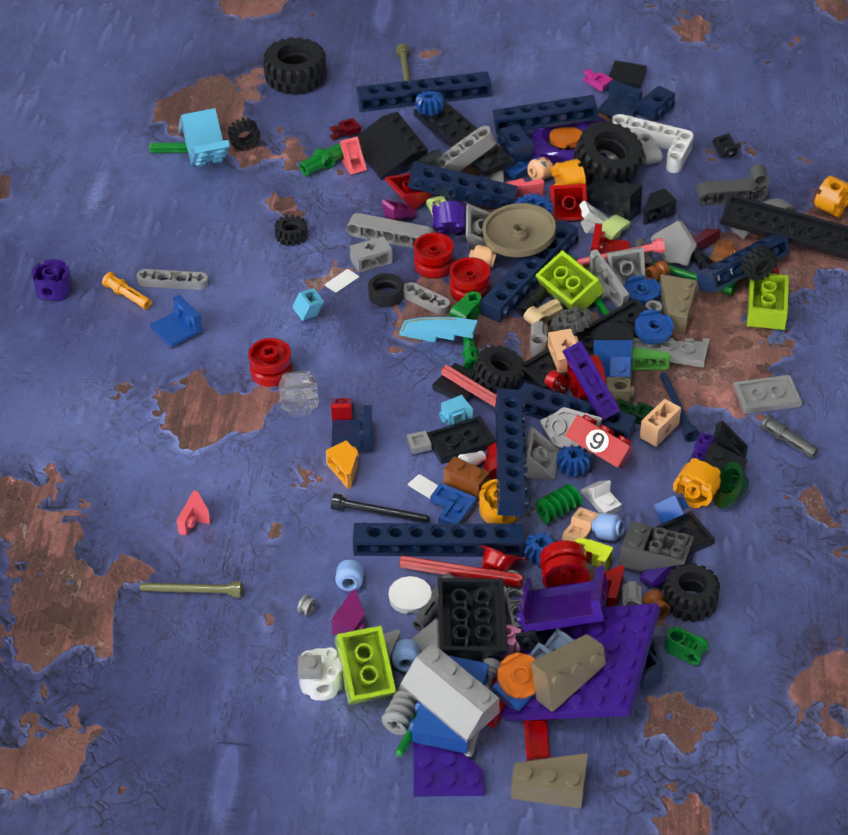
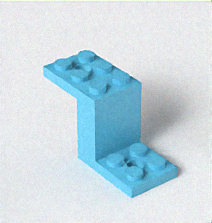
[178,108,230,167]

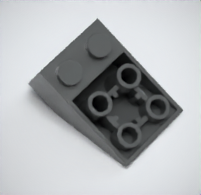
[619,521,694,571]

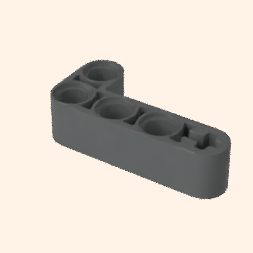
[696,164,769,206]

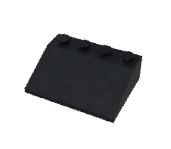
[356,112,428,180]
[436,578,507,661]

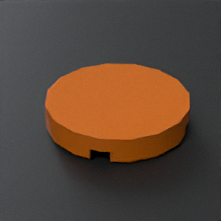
[549,127,582,149]
[497,653,536,699]

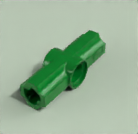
[299,143,344,176]

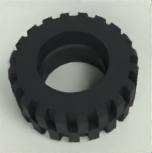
[263,37,327,95]
[574,121,644,184]

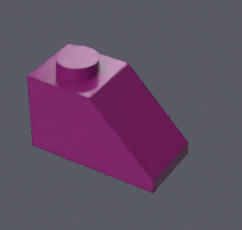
[331,590,367,636]

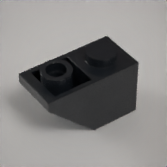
[643,188,677,225]

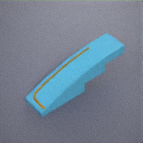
[399,317,478,343]

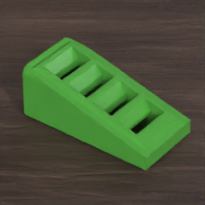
[633,347,670,370]

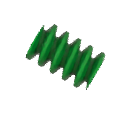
[535,484,583,524]

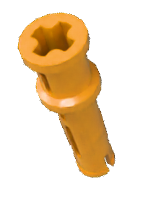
[102,272,152,310]

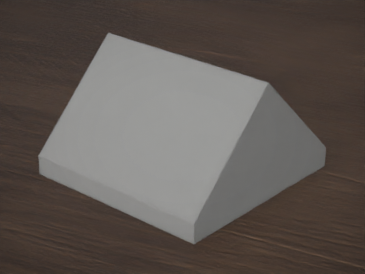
[466,204,491,250]
[605,247,646,286]
[524,427,559,481]

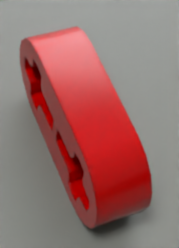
[544,370,570,394]

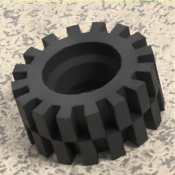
[228,118,261,151]
[275,214,308,246]
[741,245,778,281]

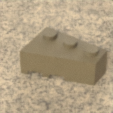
[659,274,697,334]
[531,634,606,712]
[511,753,588,808]

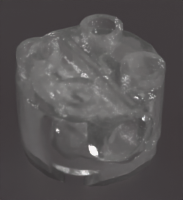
[278,371,319,417]

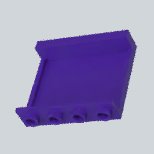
[517,566,608,632]

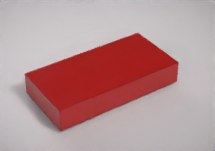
[523,719,550,761]

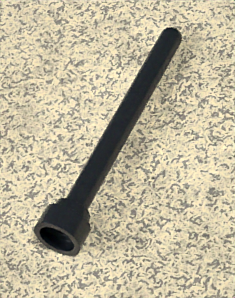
[331,493,430,523]

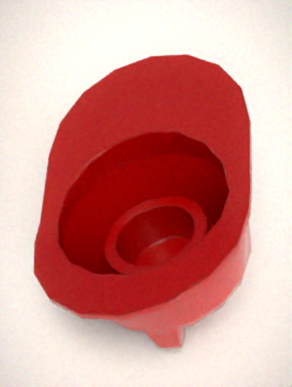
[480,545,529,572]

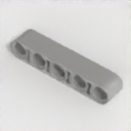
[429,126,496,172]
[346,213,435,248]

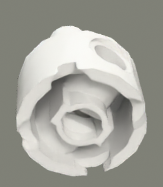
[299,648,344,701]

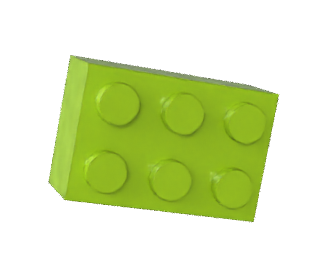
[535,251,604,309]
[747,273,789,330]
[334,626,396,705]

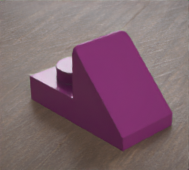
[382,199,417,221]

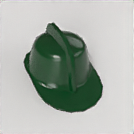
[713,461,749,509]

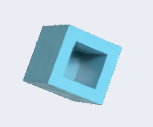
[292,288,324,321]

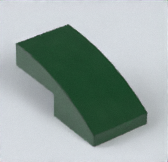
[616,399,654,424]

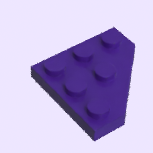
[413,742,484,797]

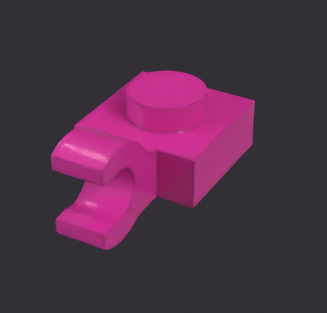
[583,69,613,92]

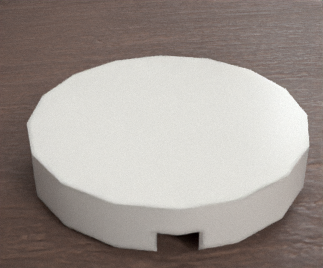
[388,576,432,614]

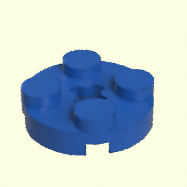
[624,275,660,306]
[634,310,674,345]

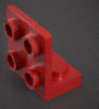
[591,223,630,254]

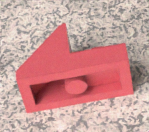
[340,137,367,175]
[177,490,210,536]

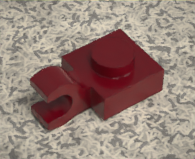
[330,118,361,140]

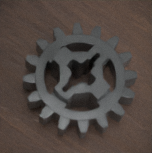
[551,307,593,334]

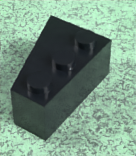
[586,178,643,221]

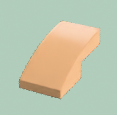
[562,507,599,541]

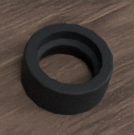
[368,273,404,307]

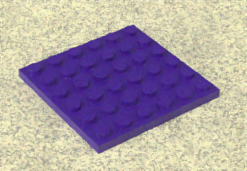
[502,603,660,721]

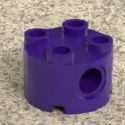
[432,201,467,235]
[32,259,72,301]

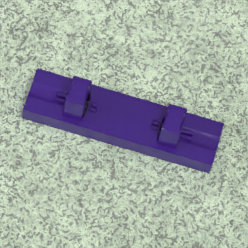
[562,341,620,421]

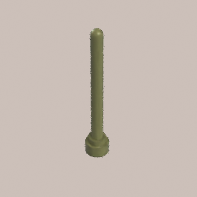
[396,44,410,81]
[139,581,243,598]

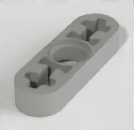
[403,282,450,315]

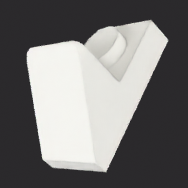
[579,200,608,233]
[581,480,622,514]

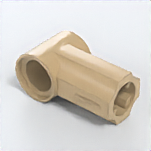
[524,299,563,325]

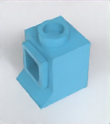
[439,395,473,426]

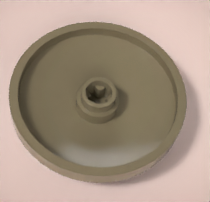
[482,203,556,257]

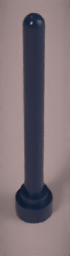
[660,372,700,442]

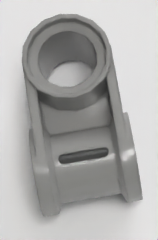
[637,134,662,165]

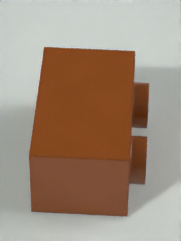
[443,456,490,502]

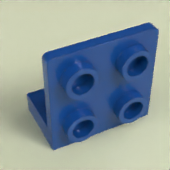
[150,295,202,347]

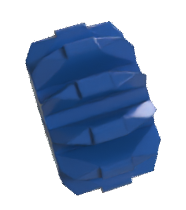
[415,90,445,116]
[556,444,591,478]
[524,532,558,567]

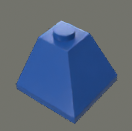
[594,340,633,380]

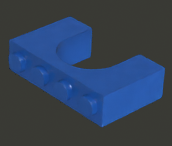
[409,655,489,754]

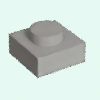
[406,431,432,454]
[298,655,322,679]

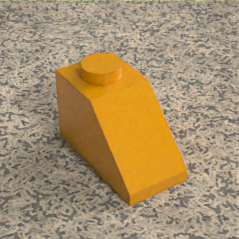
[326,440,359,489]

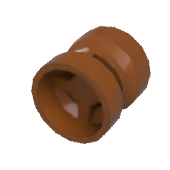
[645,260,670,282]
[642,589,670,620]

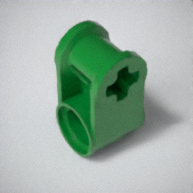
[449,292,481,320]
[664,626,709,665]

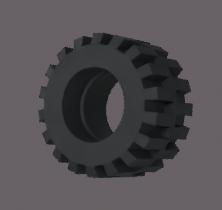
[472,345,526,394]
[664,563,720,622]

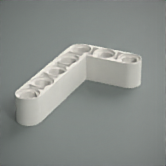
[612,114,693,173]

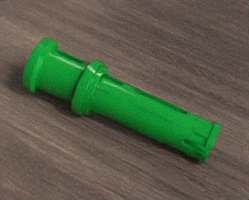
[462,336,479,371]

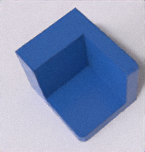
[654,492,691,523]

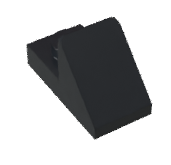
[713,421,748,458]

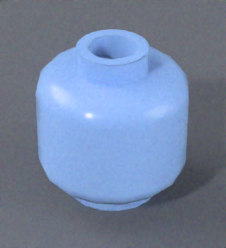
[592,513,625,541]
[335,559,364,592]
[392,639,421,672]

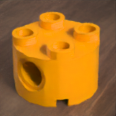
[551,159,586,186]
[815,176,848,218]
[673,458,721,508]
[479,479,520,524]

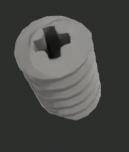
[382,685,417,735]

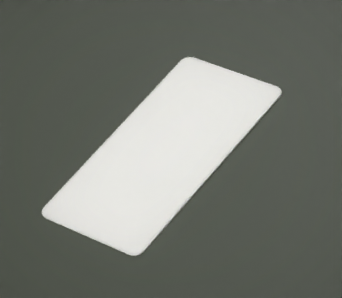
[325,269,359,292]
[408,474,438,499]

